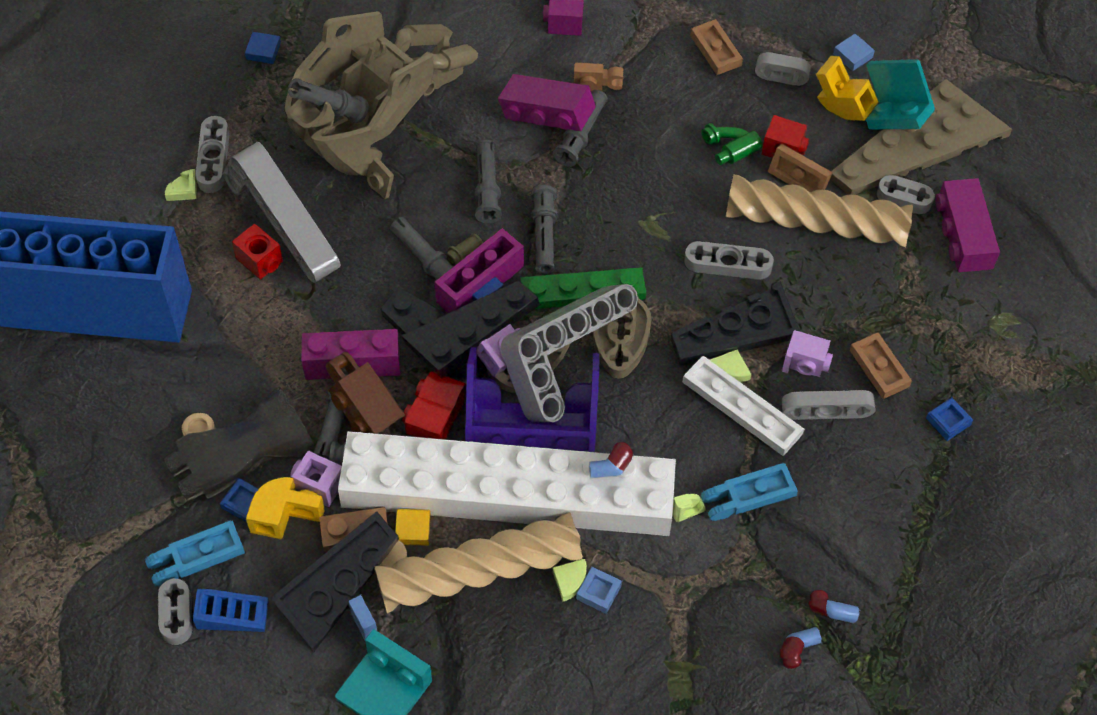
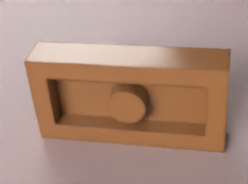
[690,19,743,75]
[768,144,833,192]
[850,332,912,399]
[319,507,388,552]

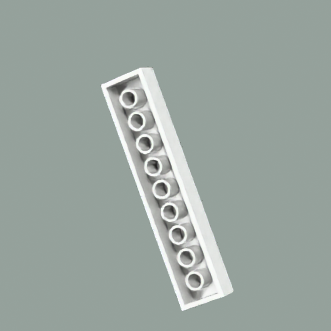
[338,431,676,536]

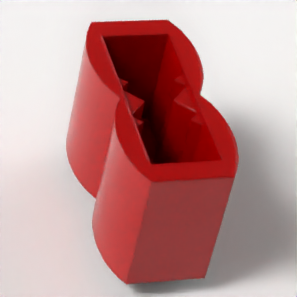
[402,371,467,440]

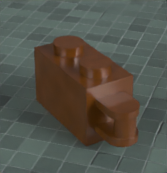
[325,352,405,434]

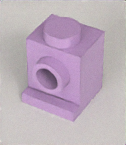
[477,324,523,377]
[782,330,833,377]
[291,451,342,507]

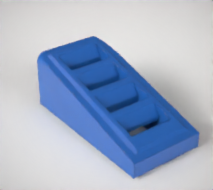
[193,589,269,632]

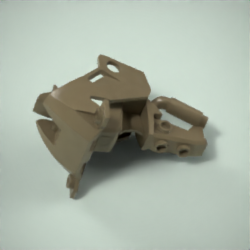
[285,11,478,199]

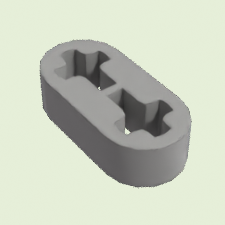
[755,52,811,86]
[877,175,935,214]
[158,578,192,645]

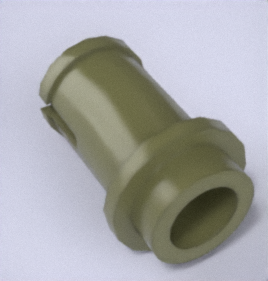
[445,233,483,267]

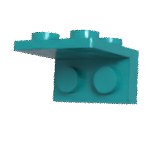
[866,59,935,129]
[335,629,432,715]

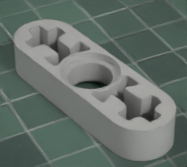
[195,116,229,193]
[684,241,774,279]
[781,390,876,420]

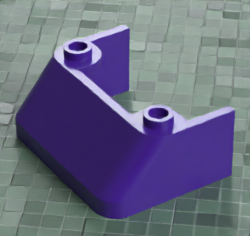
[465,347,599,452]

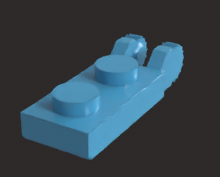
[700,463,798,521]
[145,520,245,587]

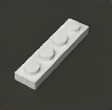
[682,356,804,456]

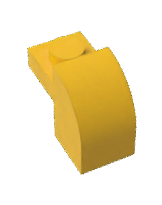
[816,56,879,121]
[246,477,325,539]

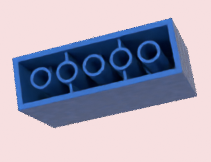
[0,212,192,343]

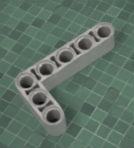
[223,142,341,283]
[501,284,638,422]

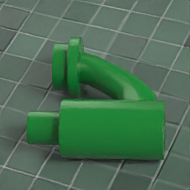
[701,123,763,165]

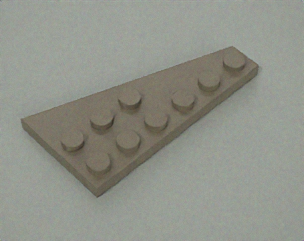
[830,79,1012,195]

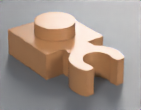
[574,63,623,91]

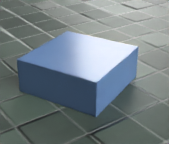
[833,34,875,71]
[576,567,622,614]
[348,595,377,640]

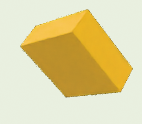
[395,509,431,546]

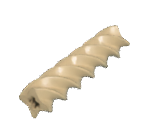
[726,174,913,248]
[374,512,583,614]

